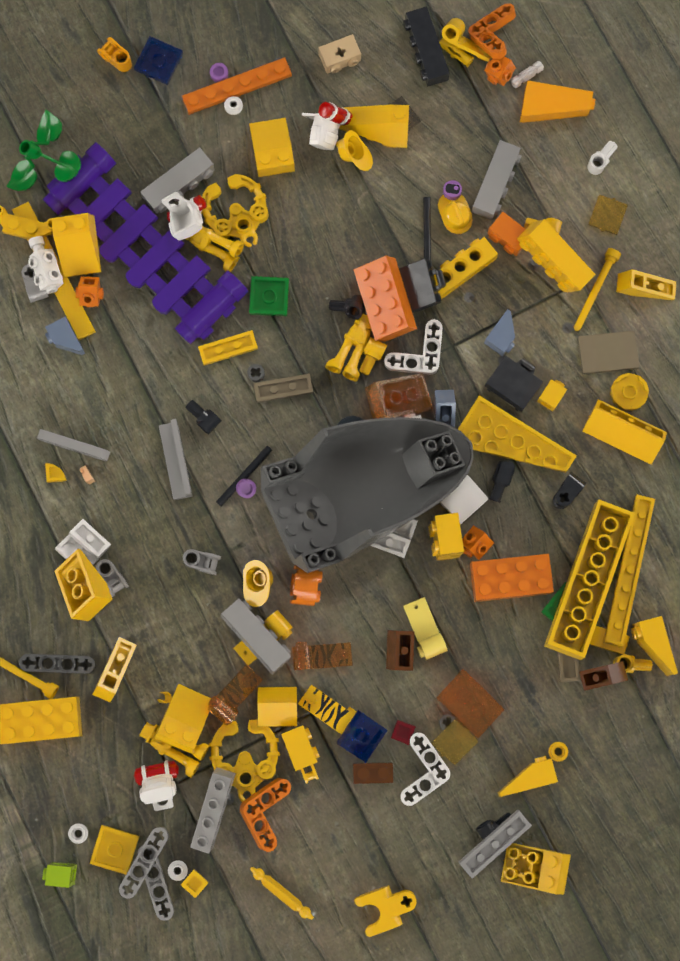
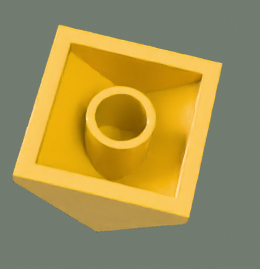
[257,687,297,727]

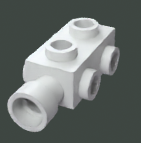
[28,236,64,294]

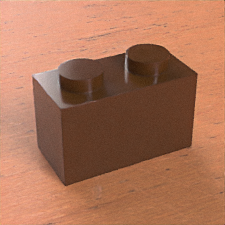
[386,630,414,671]
[579,661,628,691]
[353,762,393,784]

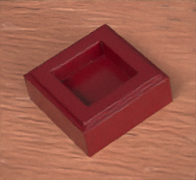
[391,720,416,745]

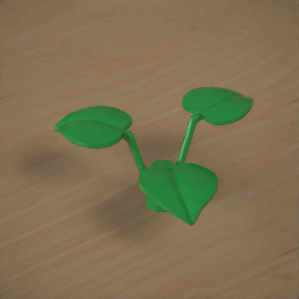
[7,110,81,191]

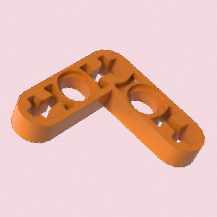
[468,3,516,59]
[240,778,291,852]

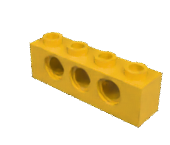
[434,237,498,300]

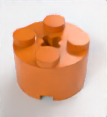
[290,565,323,606]

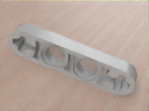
[37,429,110,461]
[119,827,169,899]
[138,846,174,921]

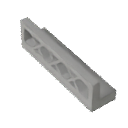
[159,419,193,500]
[458,809,532,878]

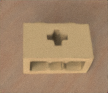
[319,34,361,74]

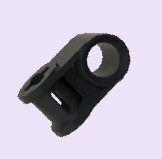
[553,472,586,509]

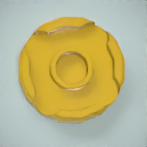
[610,373,649,411]

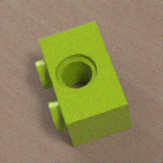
[42,862,77,888]

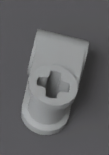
[21,264,49,303]
[183,549,221,575]
[96,559,129,597]

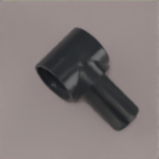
[329,295,365,320]
[185,400,222,435]
[476,812,511,840]

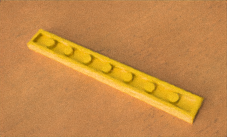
[12,201,96,341]
[603,494,655,647]

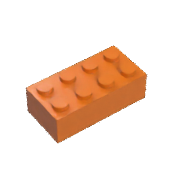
[353,256,417,342]
[470,554,554,602]

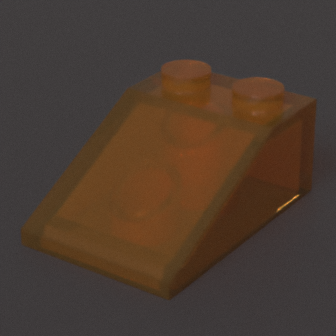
[365,373,433,419]
[435,669,504,738]

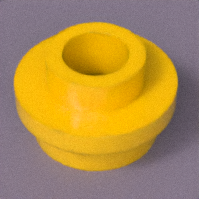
[548,742,568,762]

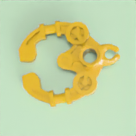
[201,174,269,247]
[209,719,280,802]

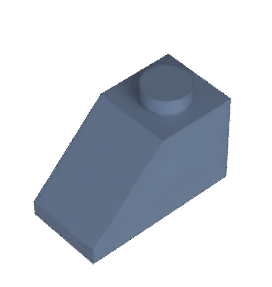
[484,309,515,356]
[45,316,85,355]
[434,390,456,428]

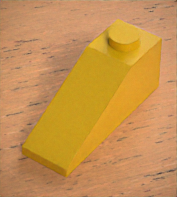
[616,269,676,300]
[92,637,137,702]
[498,756,558,797]

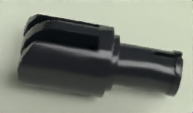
[489,461,515,503]

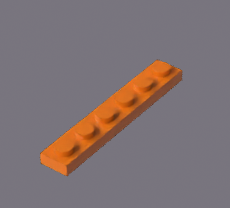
[182,57,292,115]

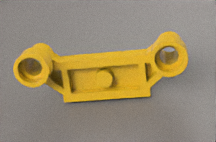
[0,205,53,240]

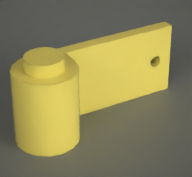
[403,597,448,660]

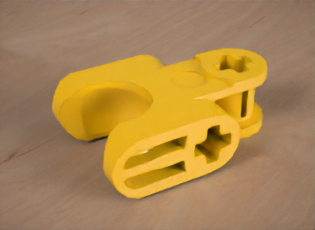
[354,885,417,937]

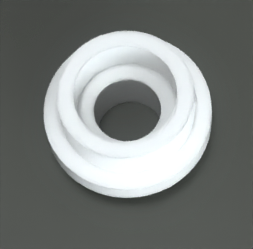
[224,96,243,115]
[68,823,88,844]
[168,860,188,881]

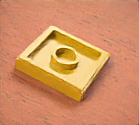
[89,825,140,875]

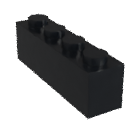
[403,6,450,87]

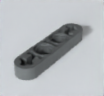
[19,654,96,674]

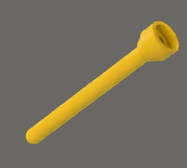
[574,248,621,331]
[0,657,59,699]

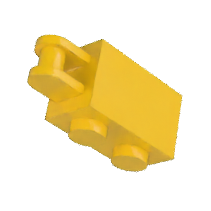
[281,725,320,784]

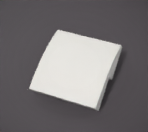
[440,475,488,524]
[370,508,418,558]
[55,519,111,565]

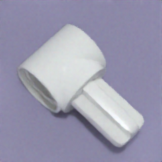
[587,141,618,175]

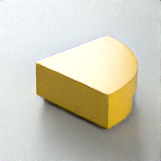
[45,463,67,483]

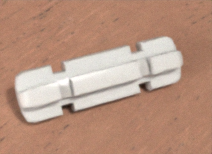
[510,61,544,88]

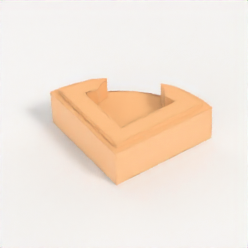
[80,465,95,485]

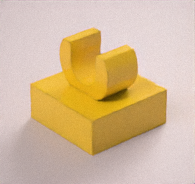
[181,869,209,898]

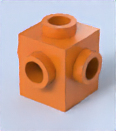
[484,56,516,86]
[76,276,104,307]
[462,525,494,560]

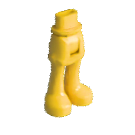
[186,226,244,272]
[325,314,372,382]
[139,722,210,778]

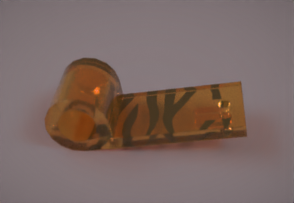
[292,642,353,670]
[208,664,263,725]

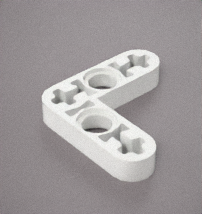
[384,319,443,375]
[400,733,450,806]

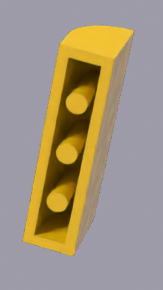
[583,399,667,464]

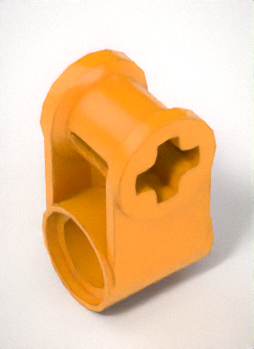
[97,37,132,72]

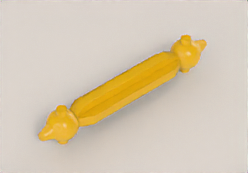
[250,867,314,920]

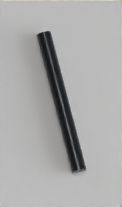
[423,197,431,261]
[216,446,273,507]

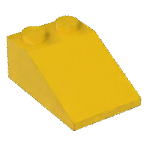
[249,118,295,177]
[51,213,101,277]
[55,549,112,621]
[631,616,678,676]
[155,684,214,753]

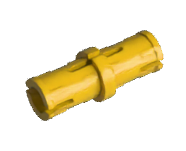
[439,38,474,67]

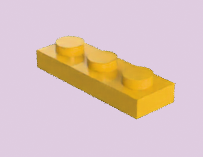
[198,330,258,366]

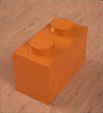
[487,212,525,256]

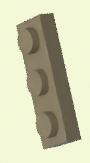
[253,374,313,403]

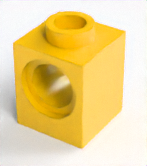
[537,379,567,412]

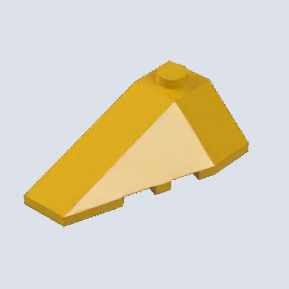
[339,104,409,148]

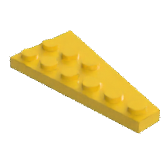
[458,395,577,473]

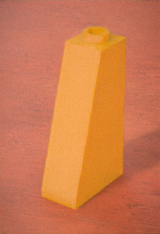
[520,80,596,123]

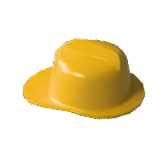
[336,130,373,171]
[438,195,473,234]
[243,560,273,607]

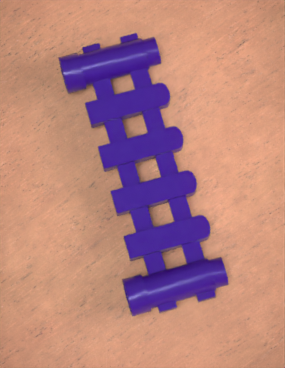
[42,142,249,345]

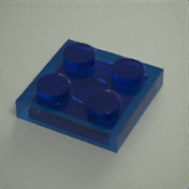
[134,36,184,85]
[336,710,388,763]

